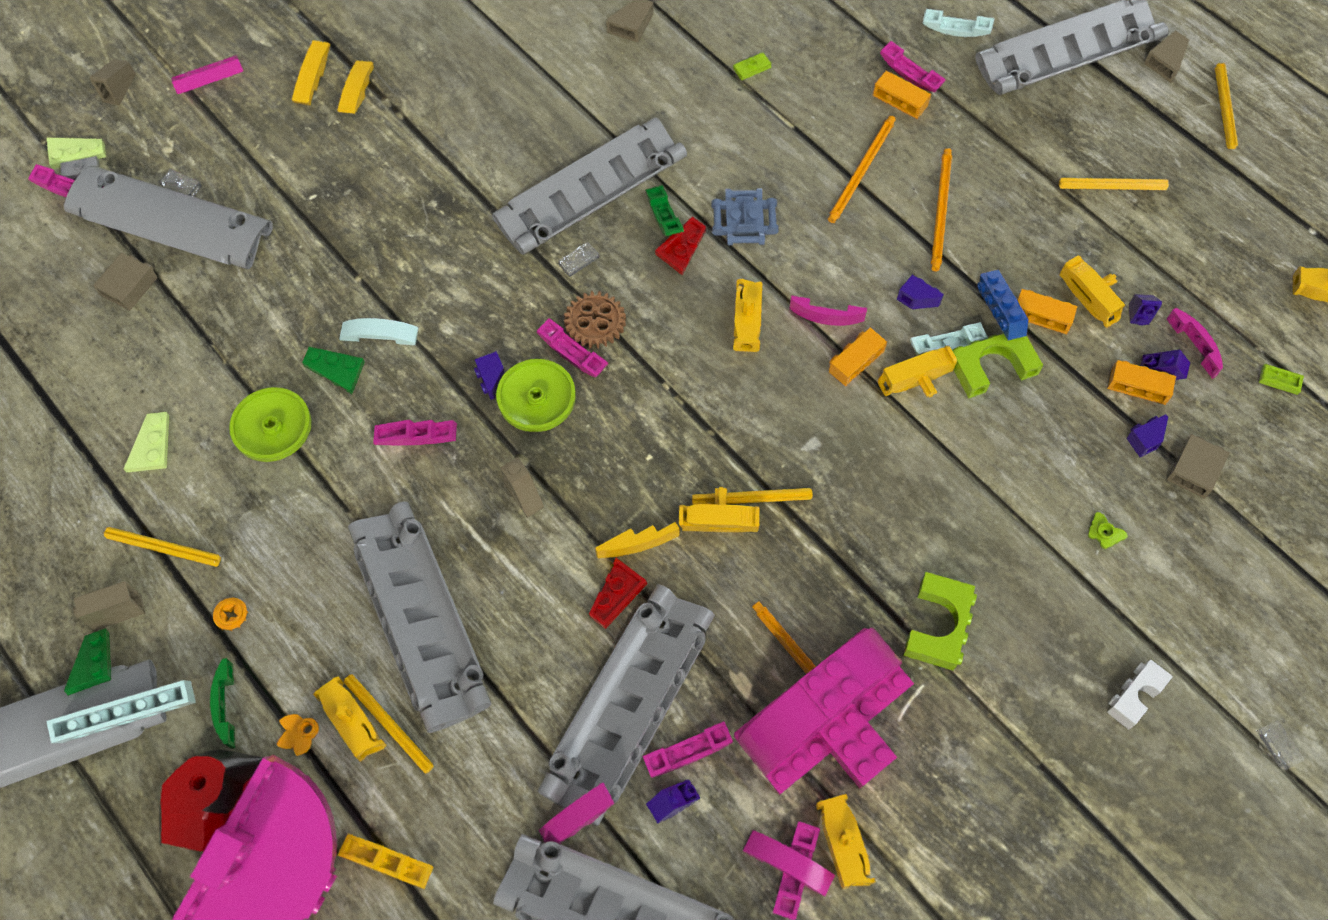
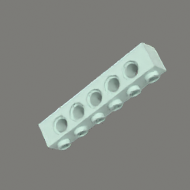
[47,680,196,743]

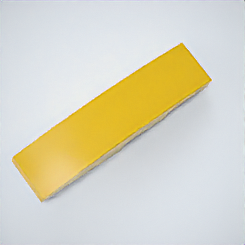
[292,40,330,105]
[337,60,374,114]
[595,522,679,559]
[338,834,434,889]

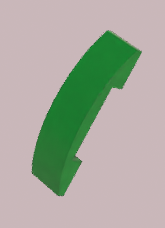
[645,185,684,236]
[210,658,235,749]

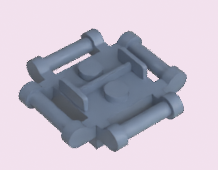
[711,188,779,245]

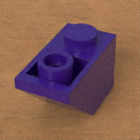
[897,274,944,310]
[1129,294,1162,326]
[1140,349,1190,380]
[473,351,505,400]
[1126,414,1168,458]
[646,779,701,823]

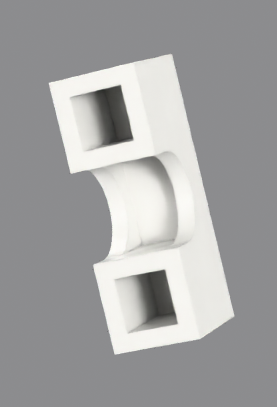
[1107,659,1173,730]

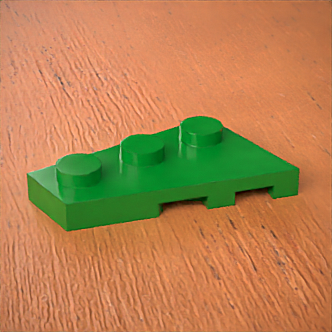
[302,347,365,395]
[64,628,112,696]

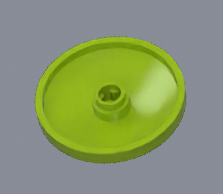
[496,359,576,432]
[229,387,311,462]

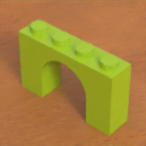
[952,334,1043,399]
[903,572,977,671]

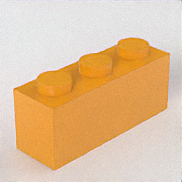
[873,71,931,119]
[1017,289,1078,334]
[829,328,887,387]
[1107,360,1176,405]

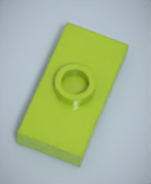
[733,52,772,81]
[1259,364,1304,395]

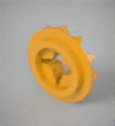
[213,598,248,631]

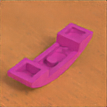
[880,41,946,92]
[28,164,104,197]
[789,296,867,326]
[1166,308,1223,379]
[537,318,608,378]
[643,721,733,778]
[773,821,820,920]
[743,830,835,897]

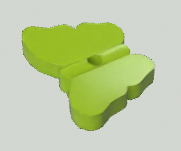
[1088,512,1128,549]

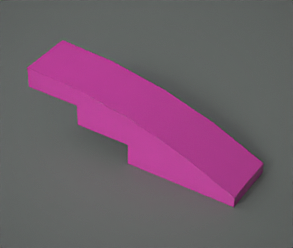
[373,419,457,446]
[539,783,614,844]

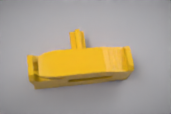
[1059,255,1125,328]
[1292,266,1328,302]
[733,279,762,352]
[878,346,957,398]
[679,487,759,532]
[313,676,387,762]
[816,794,876,889]

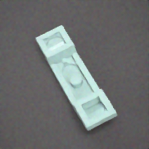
[923,9,994,37]
[339,318,418,345]
[910,322,988,356]

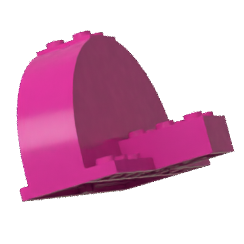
[733,628,914,795]
[172,755,337,920]

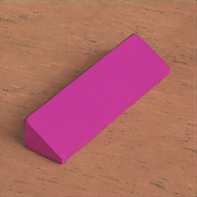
[171,55,243,94]

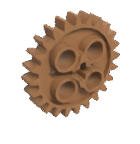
[564,291,626,348]

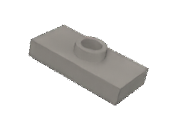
[60,156,99,179]

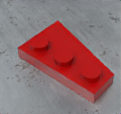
[655,217,706,275]
[589,558,648,629]

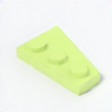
[46,138,106,169]
[124,412,169,472]

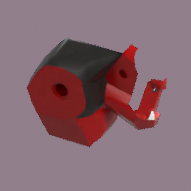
[159,749,264,852]

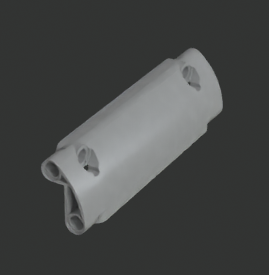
[975,0,1168,95]
[492,117,687,255]
[64,165,273,270]
[348,501,492,733]
[537,584,715,826]
[0,659,167,788]
[493,834,734,920]

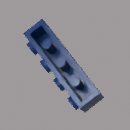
[978,269,1028,340]

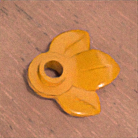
[277,714,319,756]

